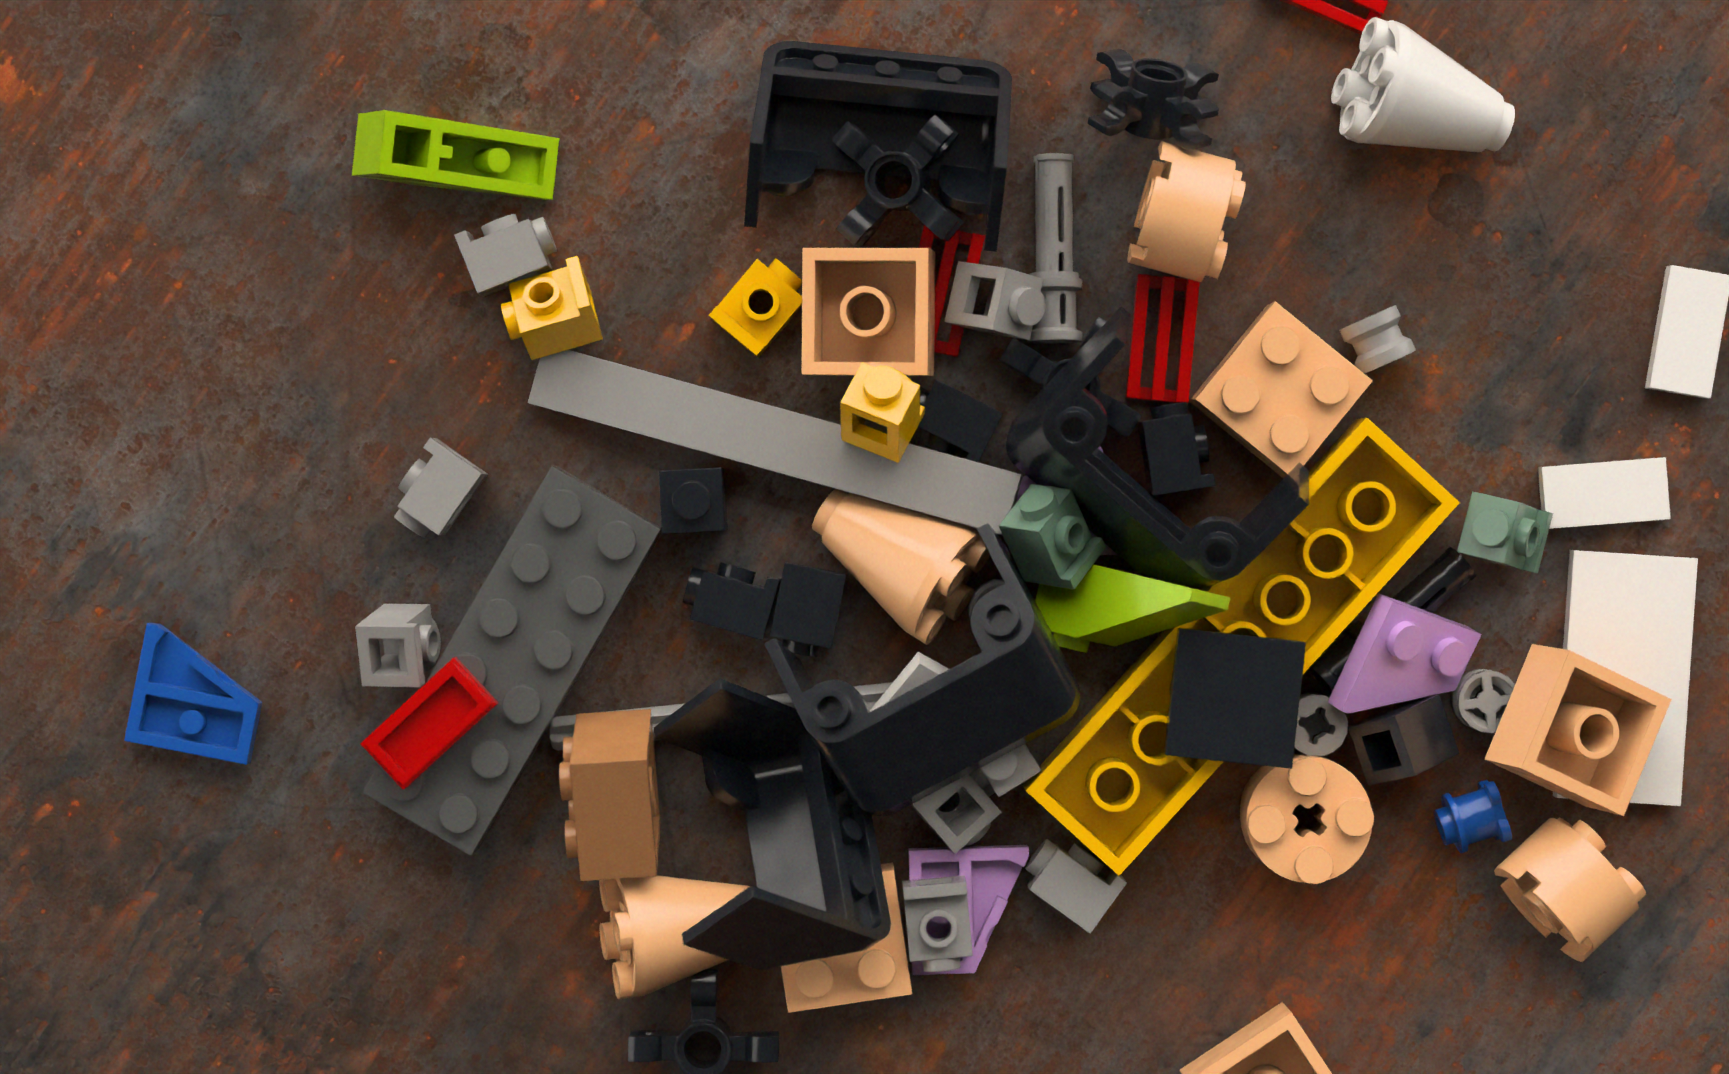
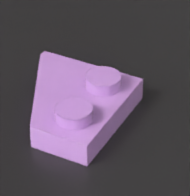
[1328,593,1482,714]
[908,845,1029,975]

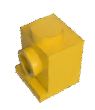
[501,256,603,360]
[709,258,802,358]
[840,362,925,463]

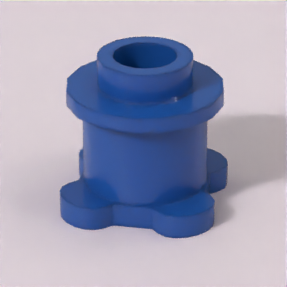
[1434,779,1512,854]

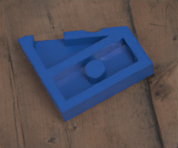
[124,622,262,765]

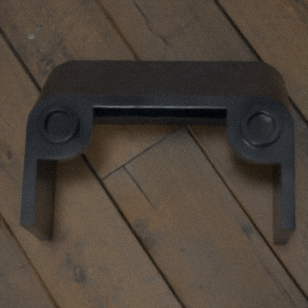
[744,41,1012,252]
[1006,306,1309,590]
[765,523,1080,816]
[653,678,891,970]

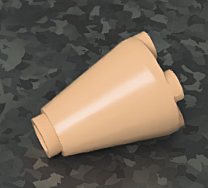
[812,489,990,645]
[599,875,750,999]

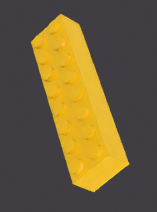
[1022,417,1460,876]

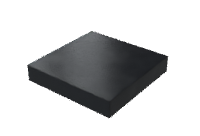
[1164,628,1306,769]

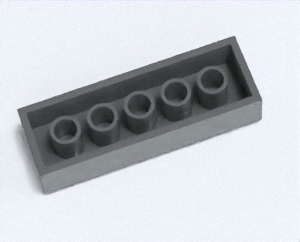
[362,466,662,856]

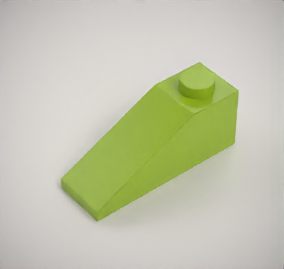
[352,110,559,200]
[1035,564,1230,653]

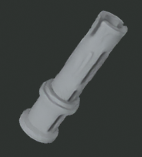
[1027,153,1083,344]

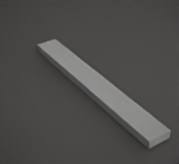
[528,350,1023,535]

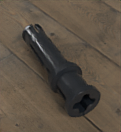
[1308,547,1477,695]

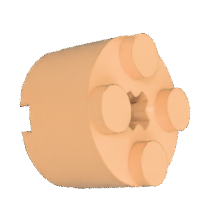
[1127,141,1246,282]
[1240,753,1374,884]
[1494,818,1646,962]

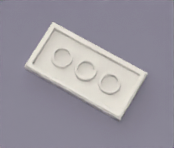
[1553,550,1698,806]

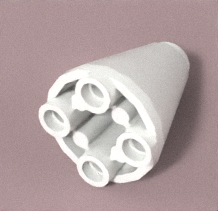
[1331,17,1515,152]

